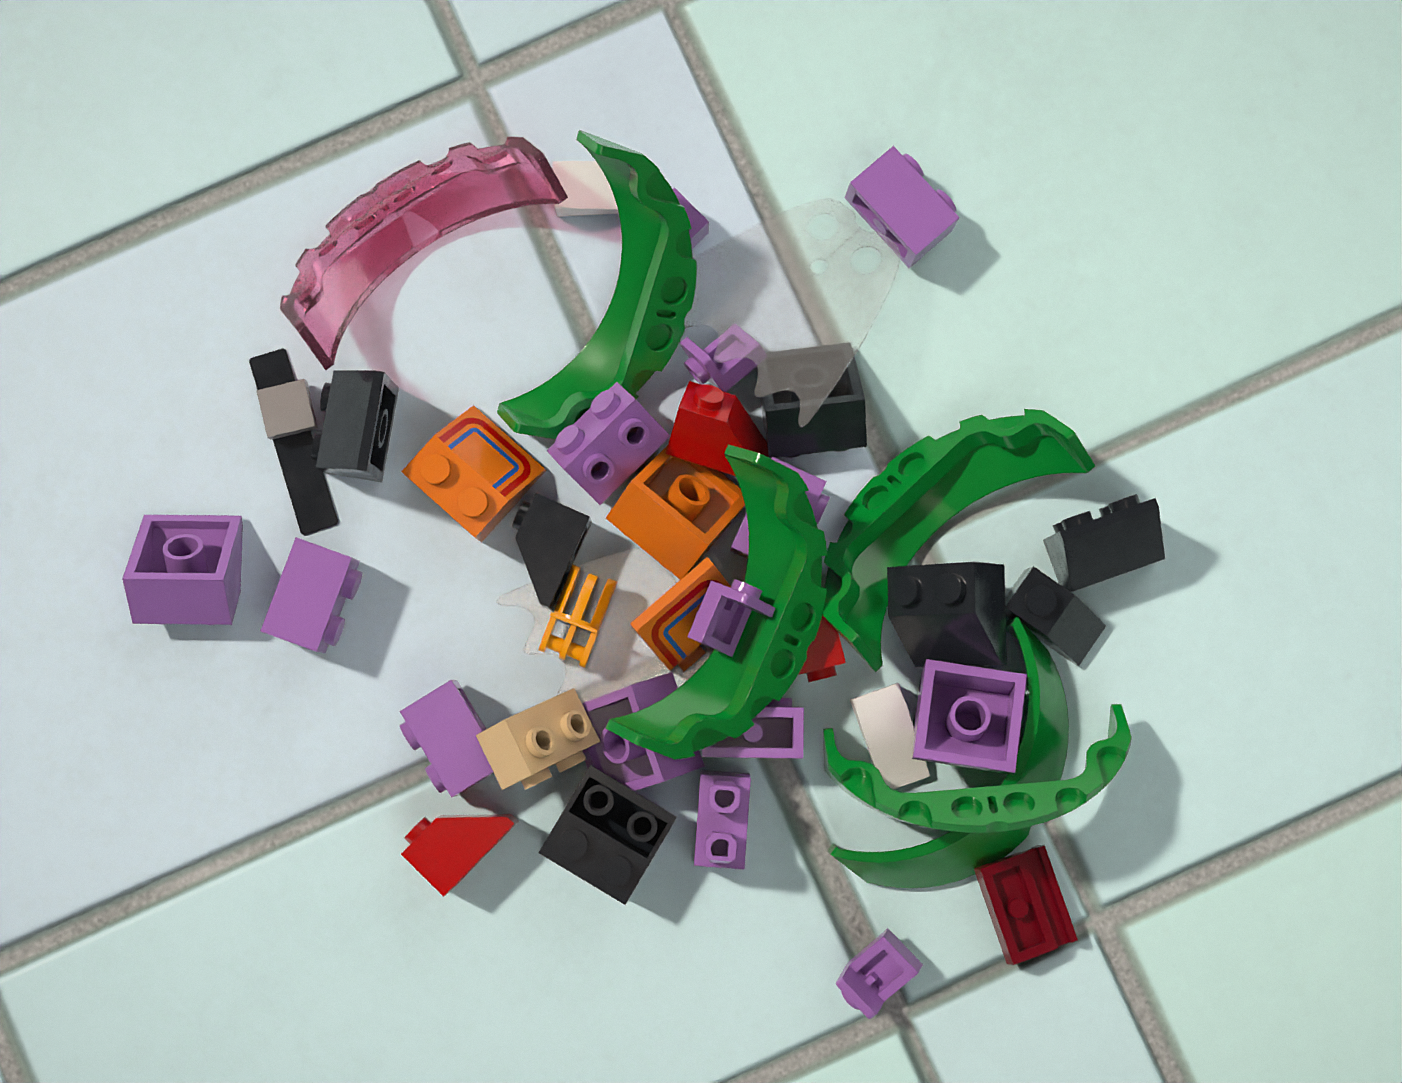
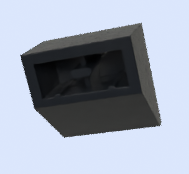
[1043,494,1165,592]
[538,765,677,905]

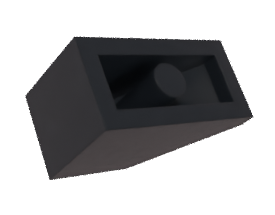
[512,493,592,611]
[1005,566,1106,666]

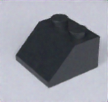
[756,342,867,459]
[311,370,399,483]
[887,562,1007,667]

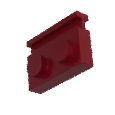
[974,845,1078,965]

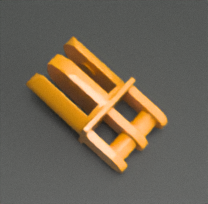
[538,564,618,668]

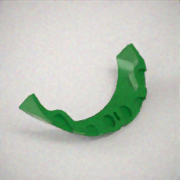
[497,130,697,439]
[823,409,1095,672]
[606,445,827,760]
[827,617,1069,888]
[823,704,1132,833]

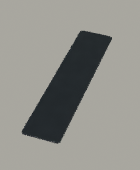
[249,348,338,535]

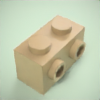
[476,688,601,790]

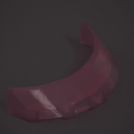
[280,137,568,371]

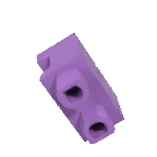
[694,770,751,869]

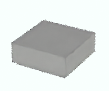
[256,379,318,440]

